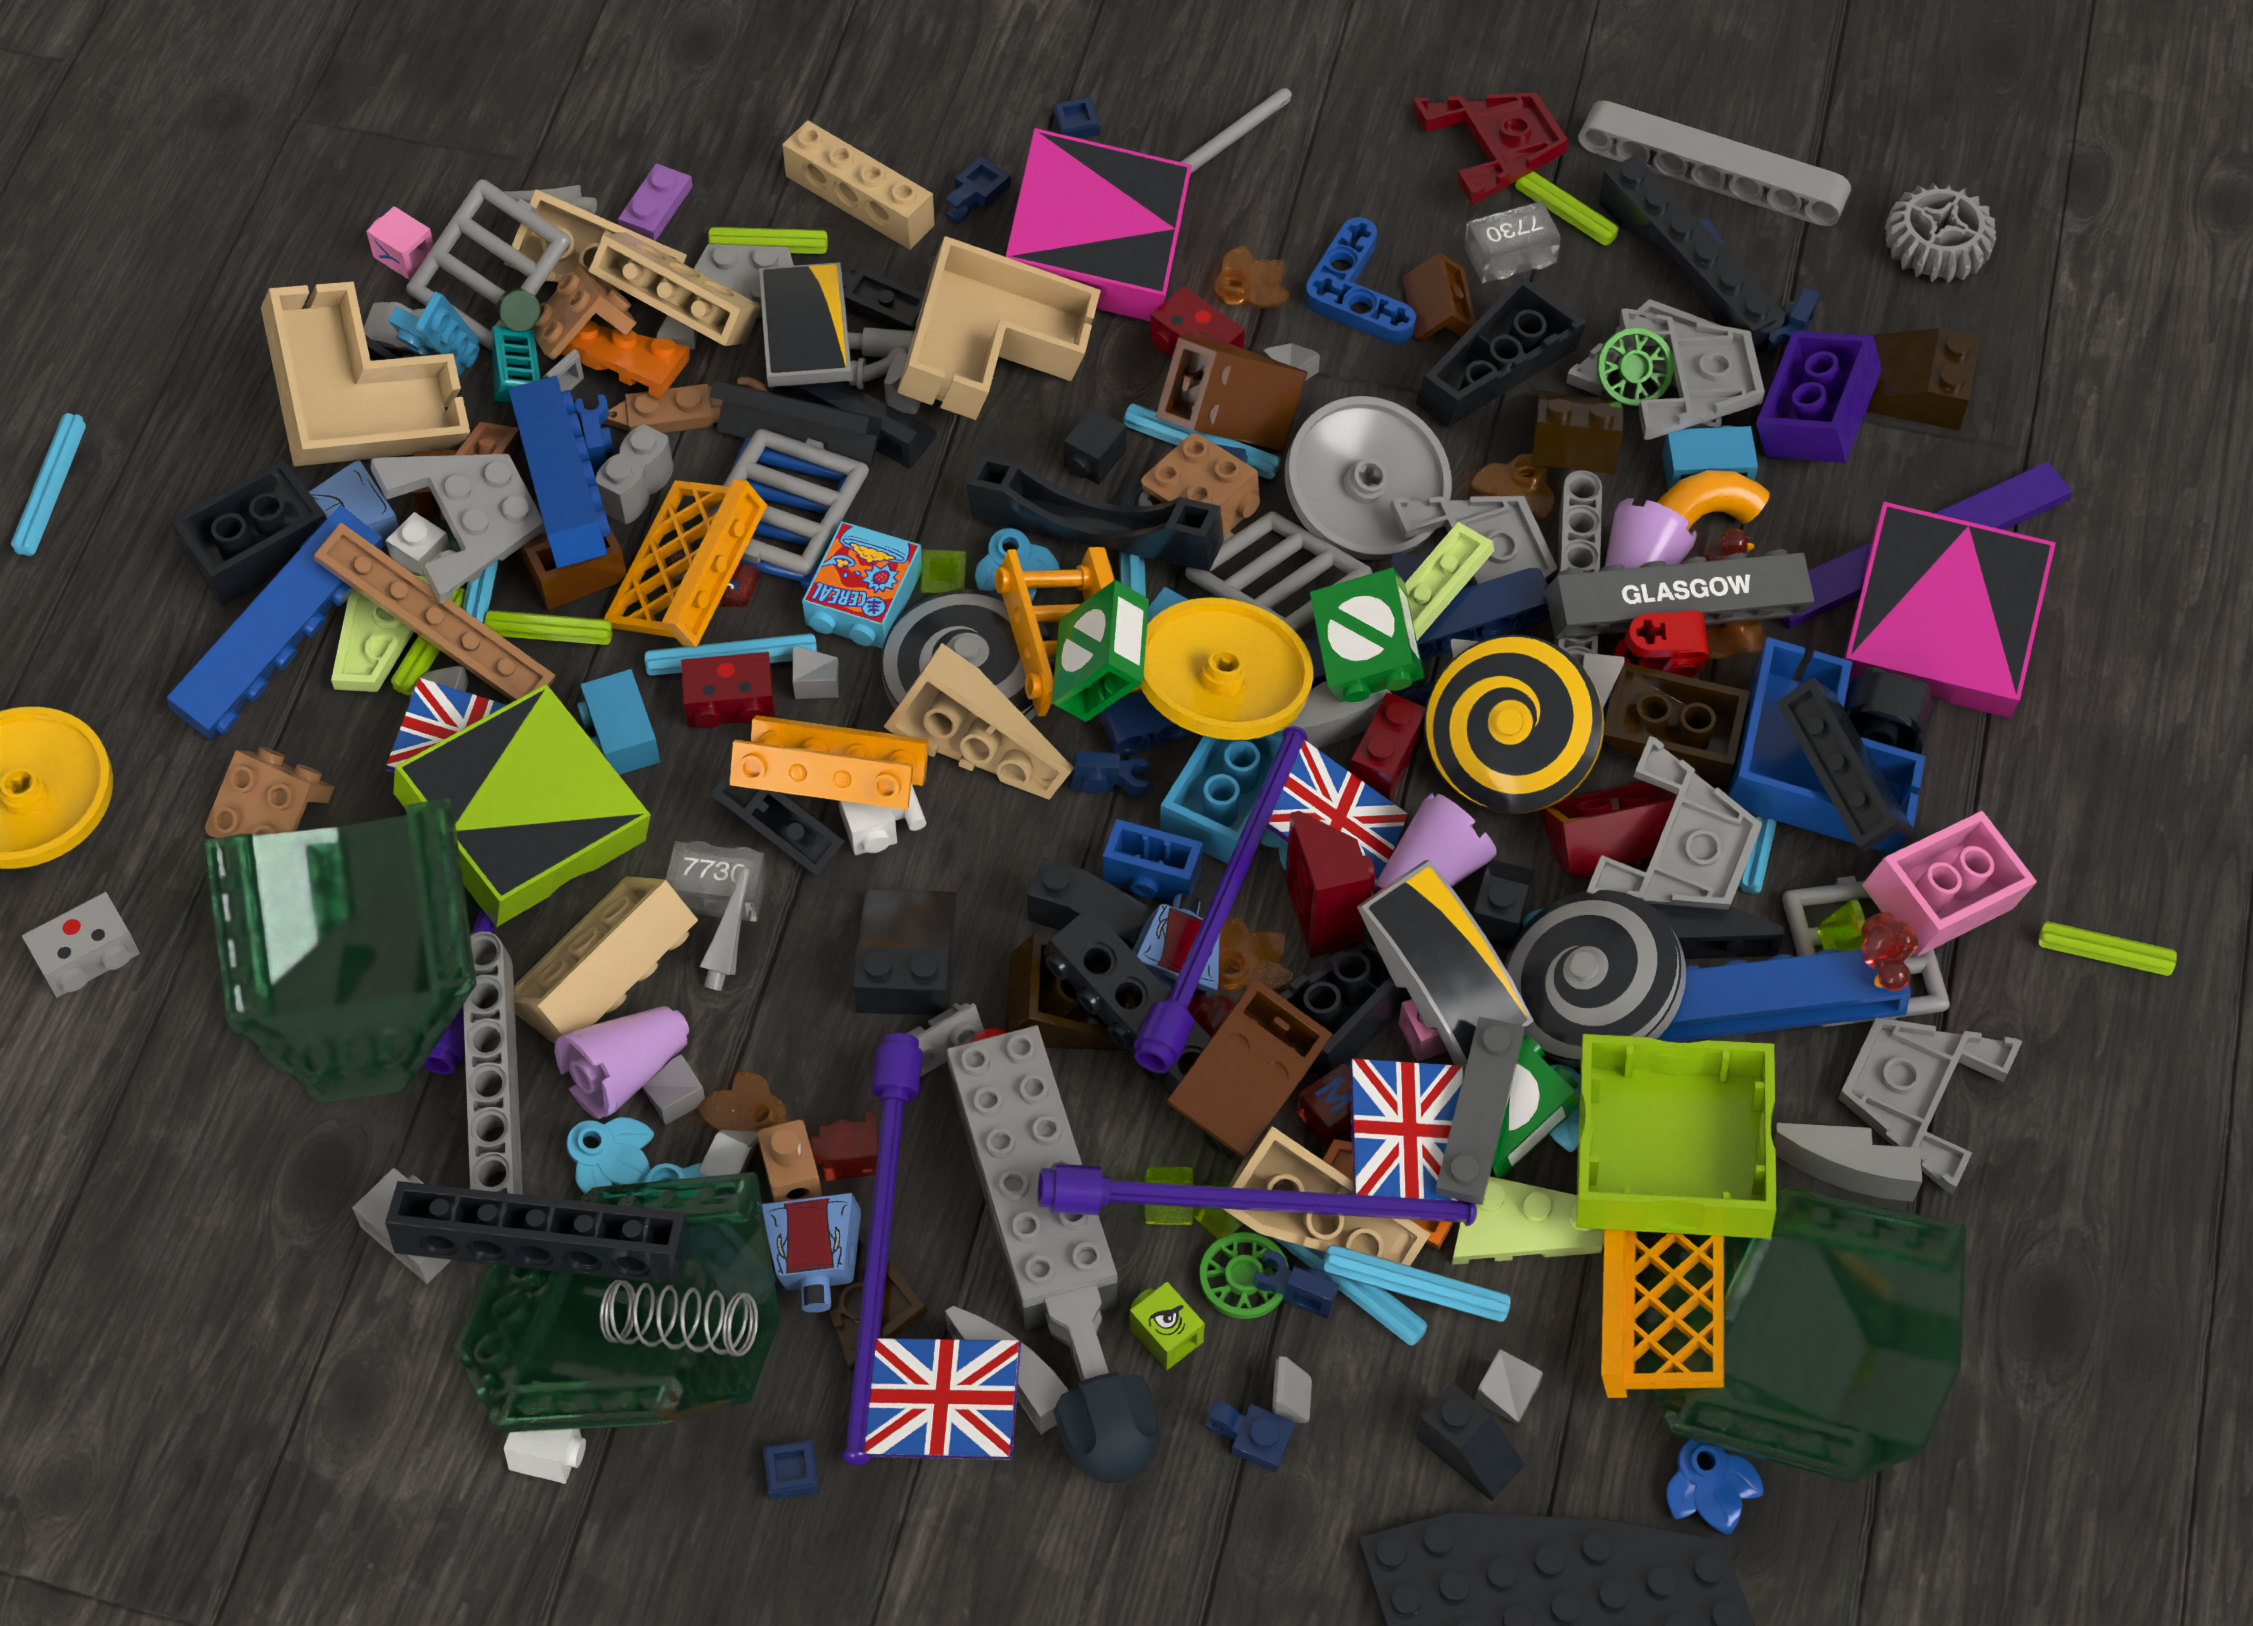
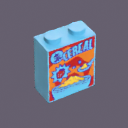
[802,521,923,649]

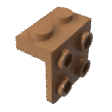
[530,263,636,360]
[1141,433,1260,536]
[205,747,335,865]

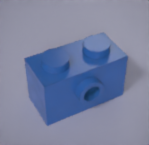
[1103,819,1203,902]

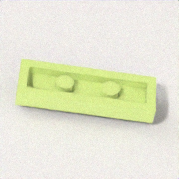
[1405,522,1494,641]

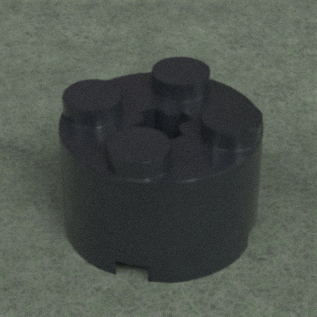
[1844,667,1934,754]

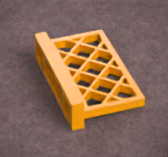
[604,479,768,648]
[1601,1229,1724,1398]

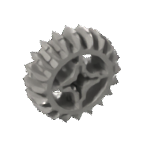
[1885,183,1996,283]

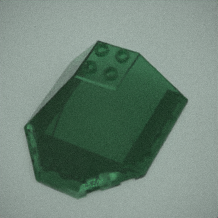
[203,798,477,1103]
[453,1172,781,1433]
[1636,1187,1966,1483]

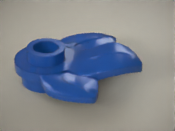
[1666,1436,1763,1535]

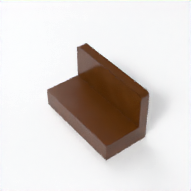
[1402,252,1476,342]

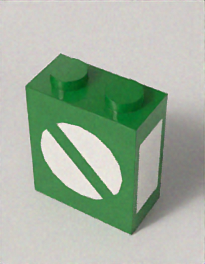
[1310,567,1424,703]
[1052,580,1149,722]
[1463,1034,1579,1179]

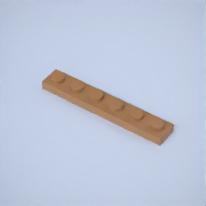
[314,523,555,702]

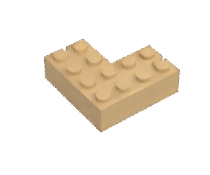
[897,236,1101,420]
[261,281,470,467]

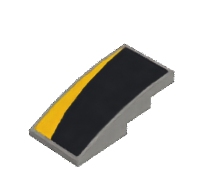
[759,262,852,387]
[1357,860,1534,1069]

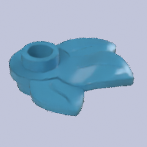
[975,528,1060,602]

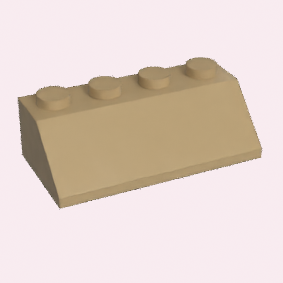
[514,876,698,1043]

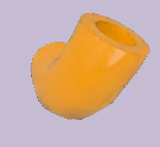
[1656,470,1770,530]

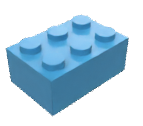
[1160,731,1283,864]

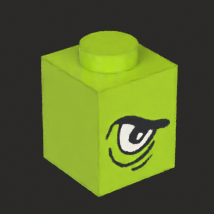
[1129,1282,1205,1371]

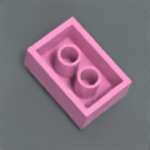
[1862,811,2037,957]

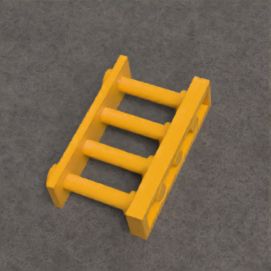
[995,547,1143,717]
[730,715,930,810]

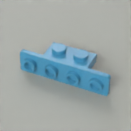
[388,291,479,375]

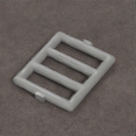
[406,179,570,351]
[701,428,869,575]
[1185,511,1372,632]
[1782,876,1950,1027]

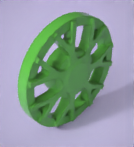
[1596,328,1674,406]
[1200,1232,1289,1319]

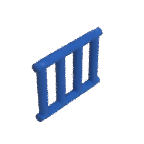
[699,437,848,590]

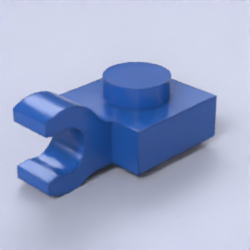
[575,394,614,472]

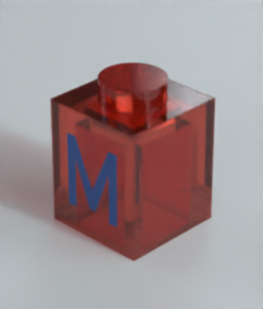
[1297,1063,1352,1147]

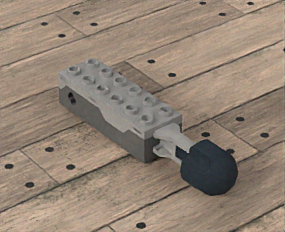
[947,1025,1161,1483]

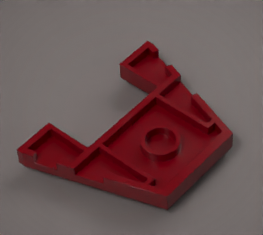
[1413,92,1568,205]

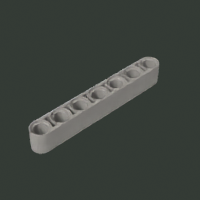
[1578,100,1851,226]
[1554,470,1602,667]
[461,931,523,1195]

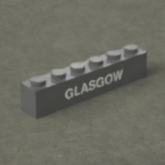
[1545,549,1815,639]

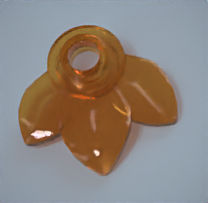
[1214,245,1290,308]
[1471,454,1554,519]
[1706,620,1766,659]
[1218,916,1293,991]
[698,1072,788,1133]

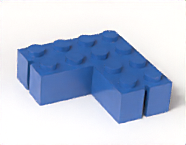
[1726,637,1926,854]

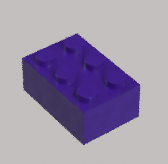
[1756,330,1882,463]

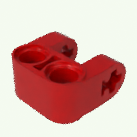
[1611,610,1709,677]

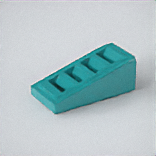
[491,326,540,403]

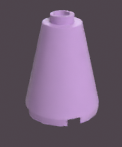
[1604,499,1697,569]
[1374,793,1497,892]
[554,1006,689,1119]

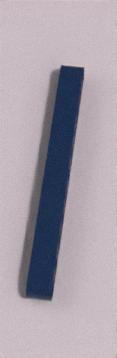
[1098,568,1550,756]

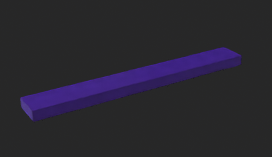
[1780,462,2073,629]

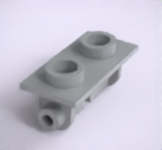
[906,1003,984,1077]

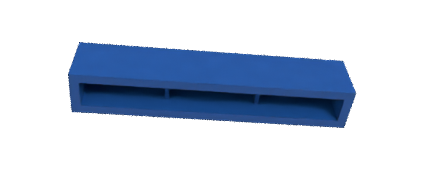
[508,376,611,568]
[167,505,382,741]
[1657,943,1911,1042]

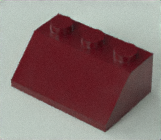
[1539,781,1677,877]
[1284,811,1375,958]

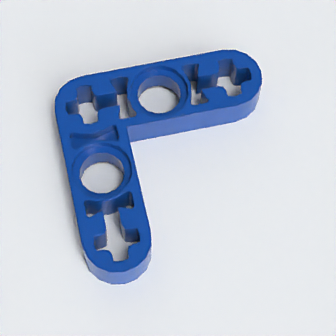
[1305,217,1416,344]

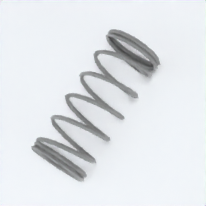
[599,1280,758,1357]

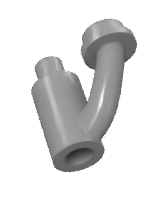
[848,327,914,389]

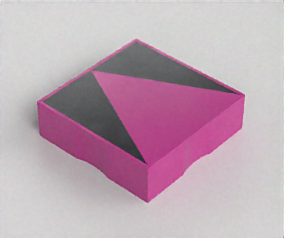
[1005,128,1192,321]
[1843,502,2056,718]

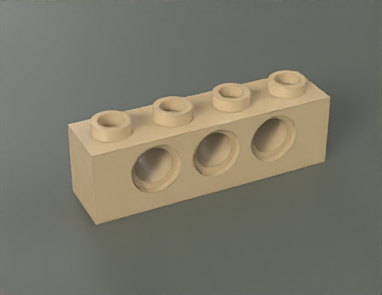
[782,120,935,250]
[589,232,761,346]

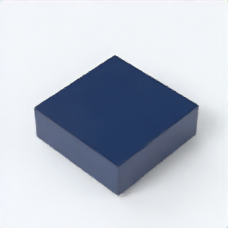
[1053,97,1100,139]
[763,1440,819,1500]

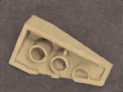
[504,189,687,283]
[884,643,1074,800]
[1223,1126,1431,1266]

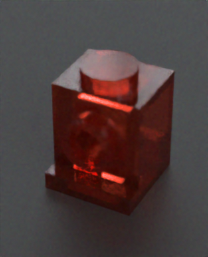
[811,1112,879,1181]

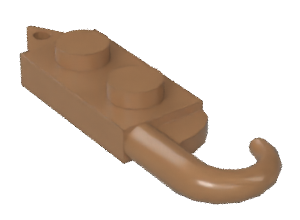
[604,377,767,433]

